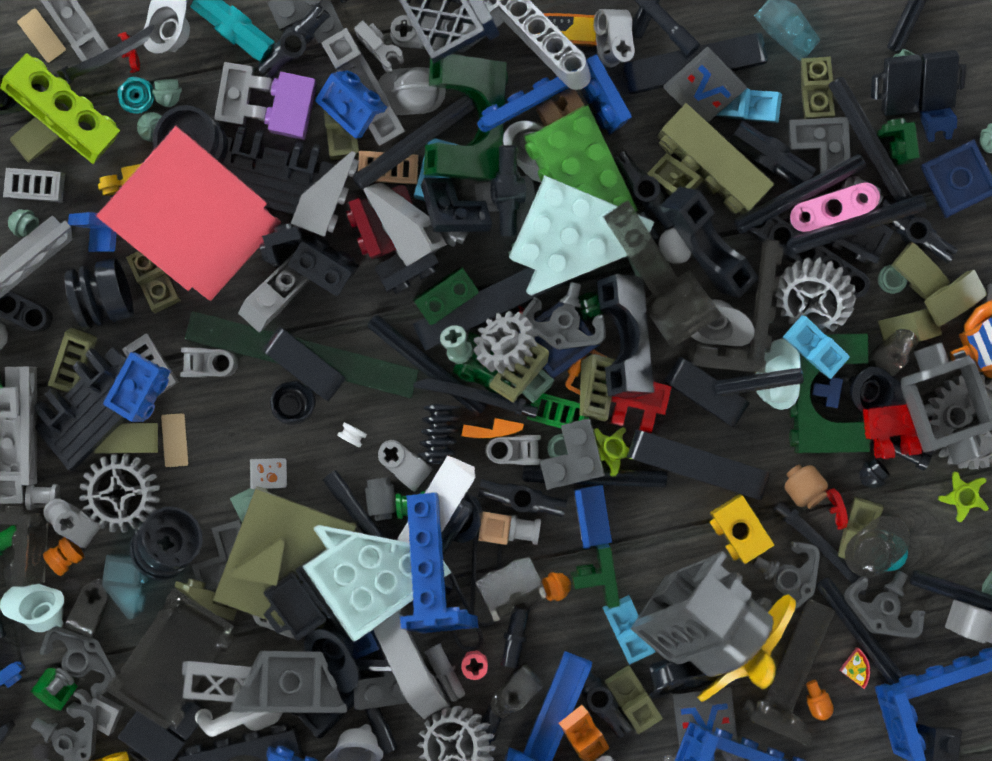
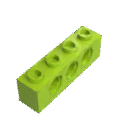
[0,53,120,164]

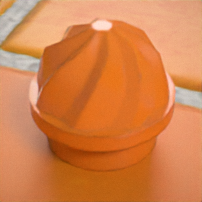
[541,572,571,601]

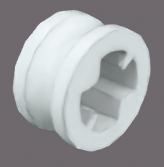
[337,422,367,447]

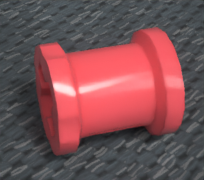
[461,650,488,680]

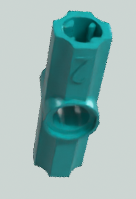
[190,0,276,63]

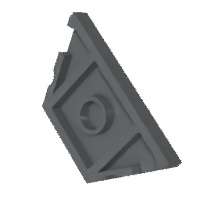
[231,651,347,713]

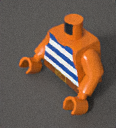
[950,300,992,378]

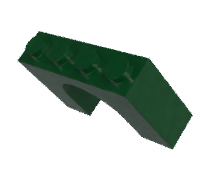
[423,54,508,182]
[789,334,870,453]

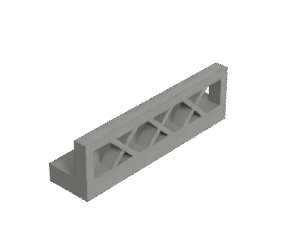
[0,215,73,298]
[5,366,37,485]
[182,661,252,702]

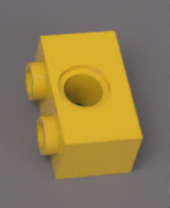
[710,494,774,564]

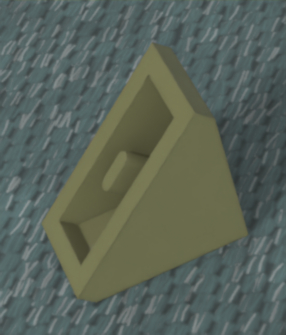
[647,153,704,196]
[878,308,942,349]
[231,535,285,586]

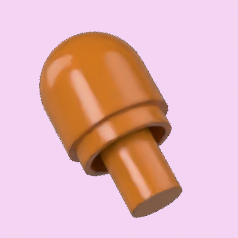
[806,680,834,720]

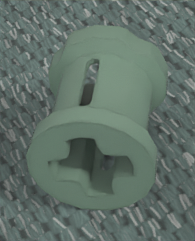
[440,325,473,364]

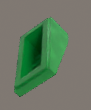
[527,393,589,428]

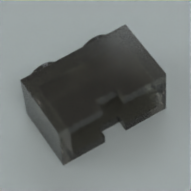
[476,556,547,622]

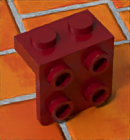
[346,185,413,260]

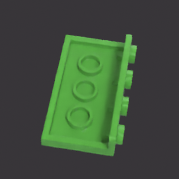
[525,105,638,213]

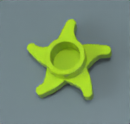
[594,427,634,477]
[938,471,989,522]

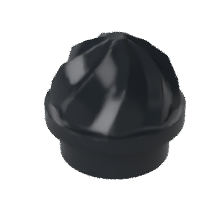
[859,458,890,488]

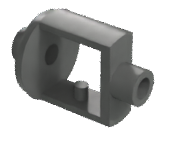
[901,343,992,465]

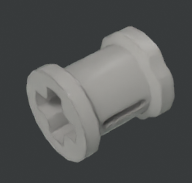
[25,484,61,510]
[508,515,541,545]

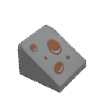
[250,458,287,489]

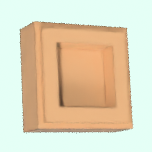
[477,512,511,545]

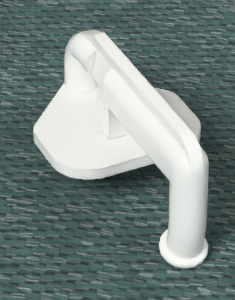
[195,679,282,737]

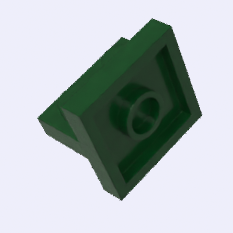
[570,544,620,608]

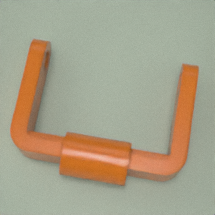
[565,350,609,395]

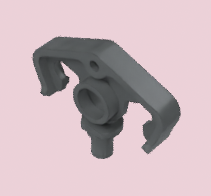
[522,282,606,349]
[752,541,820,612]
[844,571,925,638]
[39,627,116,699]
[31,703,98,761]

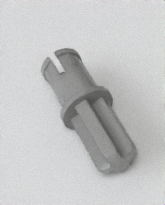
[424,643,465,702]

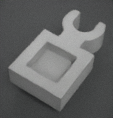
[73,689,124,736]

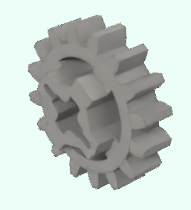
[473,311,537,374]

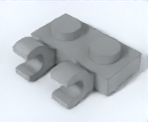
[354,20,404,74]
[214,62,273,126]

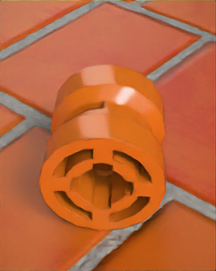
[43,537,85,576]

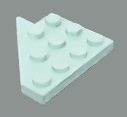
[509,176,654,295]
[303,525,451,641]

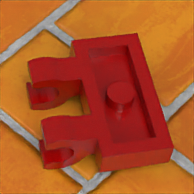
[610,382,672,433]
[863,404,922,459]

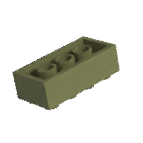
[657,103,774,215]

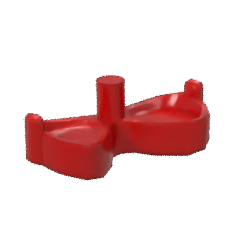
[117,32,140,74]
[826,488,848,530]

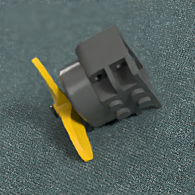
[630,552,796,702]

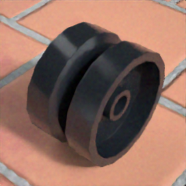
[153,105,228,164]

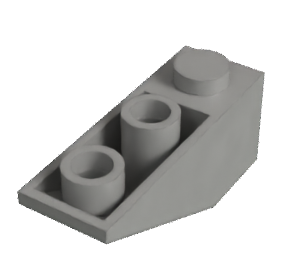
[291,151,359,236]
[363,182,447,267]
[238,252,310,333]

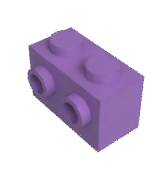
[264,71,318,140]

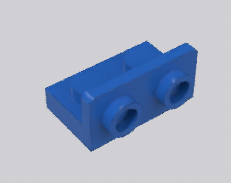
[315,70,387,139]
[103,352,171,422]

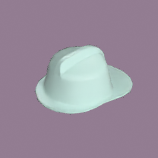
[755,339,801,410]
[0,582,65,632]

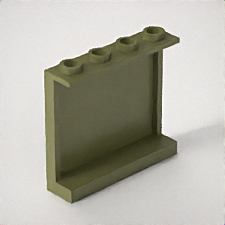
[213,486,359,635]

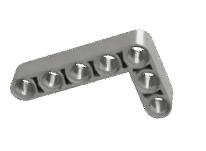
[442,0,591,90]
[945,599,992,643]
[373,610,450,719]

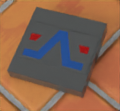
[664,46,747,123]
[672,686,738,747]

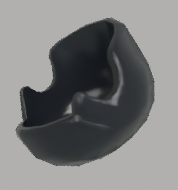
[270,381,316,425]

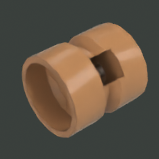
[536,88,584,127]

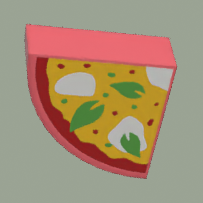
[840,647,870,689]

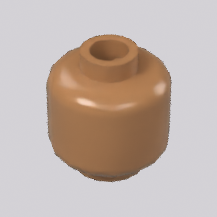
[784,464,828,509]

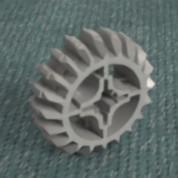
[775,257,856,333]
[79,453,160,533]
[417,706,496,761]

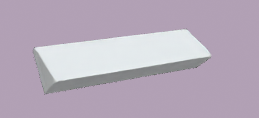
[397,456,475,543]

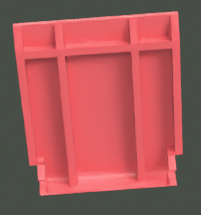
[96,126,281,301]

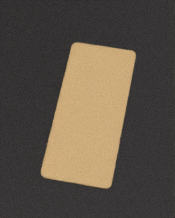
[17,8,66,63]
[161,413,188,467]

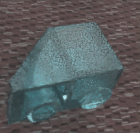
[755,0,821,61]
[102,553,148,619]

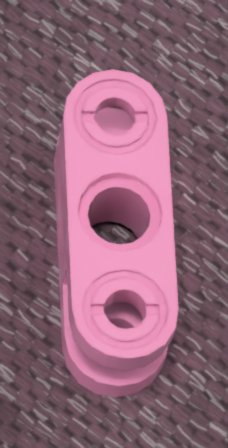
[790,182,880,232]

